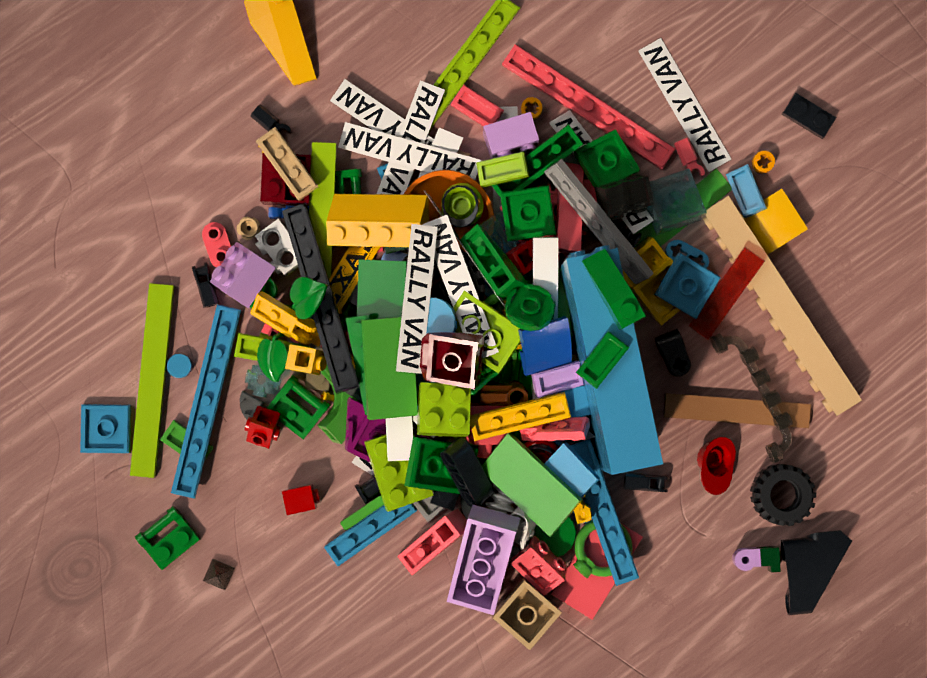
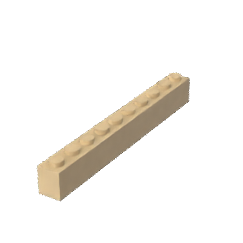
[703,196,862,416]

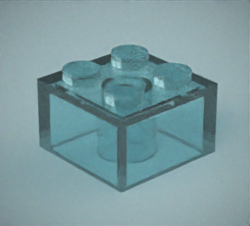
[639,169,707,236]

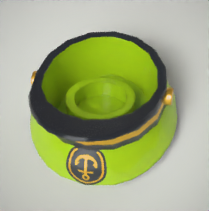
[441,183,484,227]

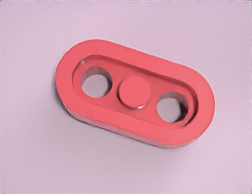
[202,222,232,267]

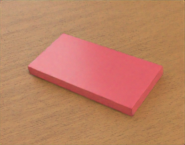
[551,523,643,620]

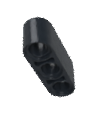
[440,437,494,508]

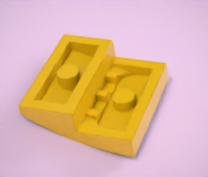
[741,189,808,255]

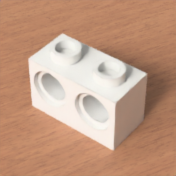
[255,219,298,276]

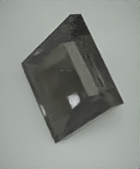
[203,559,235,590]

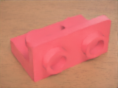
[510,536,568,596]

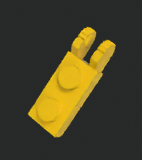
[250,291,317,345]

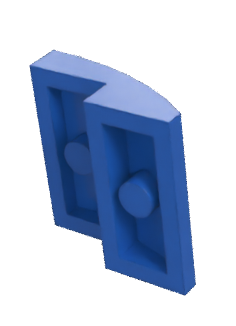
[518,316,572,376]

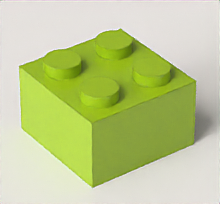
[417,382,471,437]

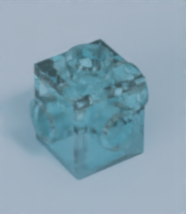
[245,365,282,398]

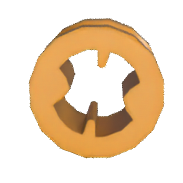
[521,97,542,120]
[752,151,775,174]

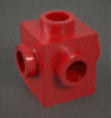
[244,406,282,449]

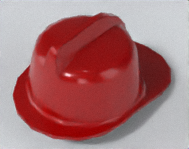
[697,437,736,495]

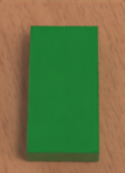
[575,331,629,389]

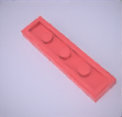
[556,162,584,254]

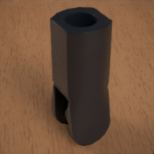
[192,262,219,308]
[624,473,669,492]

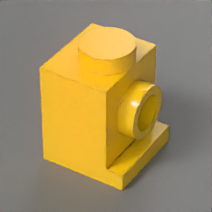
[285,344,327,376]

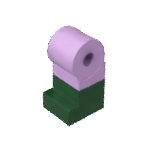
[732,546,781,573]

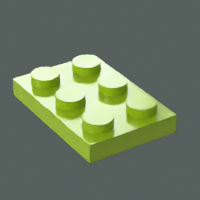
[453,291,521,374]
[364,432,434,512]

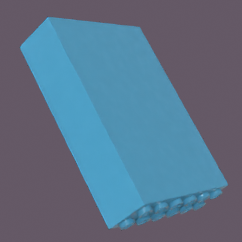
[559,245,663,475]

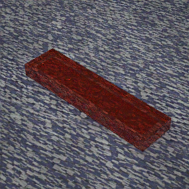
[689,247,765,340]

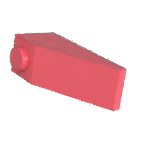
[397,508,467,575]

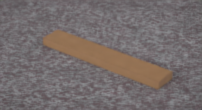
[664,393,811,428]

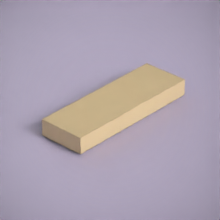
[256,127,319,201]

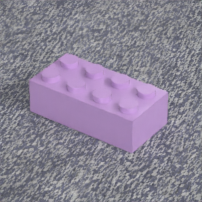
[447,505,520,615]

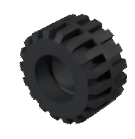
[750,464,816,526]

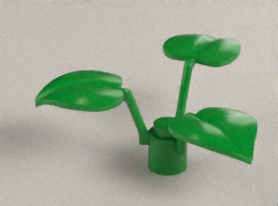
[250,277,328,382]

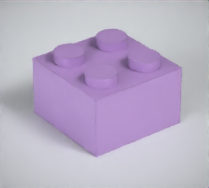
[483,112,539,159]
[209,242,276,308]

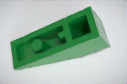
[460,224,528,299]
[582,248,645,330]

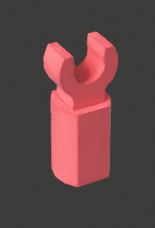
[674,137,705,182]

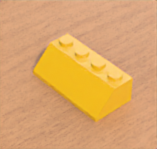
[326,194,429,247]

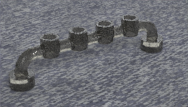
[710,333,793,463]

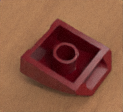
[420,332,485,389]

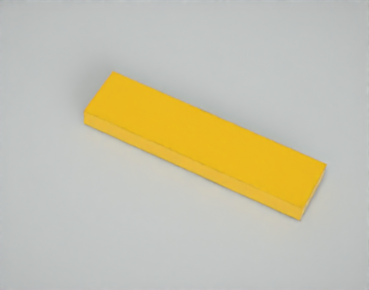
[470,392,571,441]

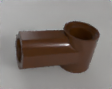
[478,380,528,406]

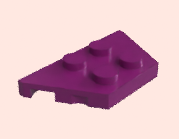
[345,397,430,462]

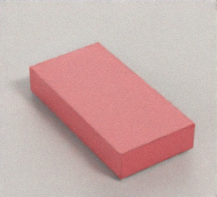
[451,84,504,127]

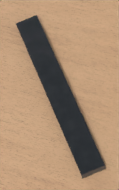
[282,203,361,394]

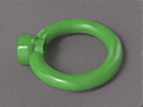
[573,520,633,579]

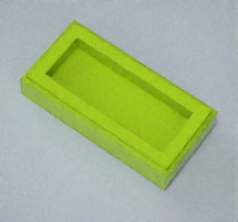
[476,152,529,188]

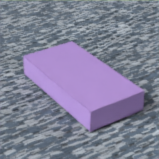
[531,360,584,398]

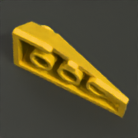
[244,0,317,86]

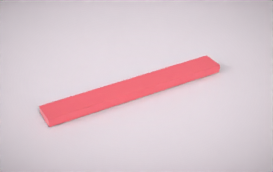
[502,44,675,170]

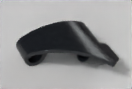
[780,530,852,616]

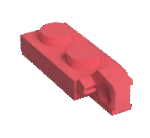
[520,417,590,442]

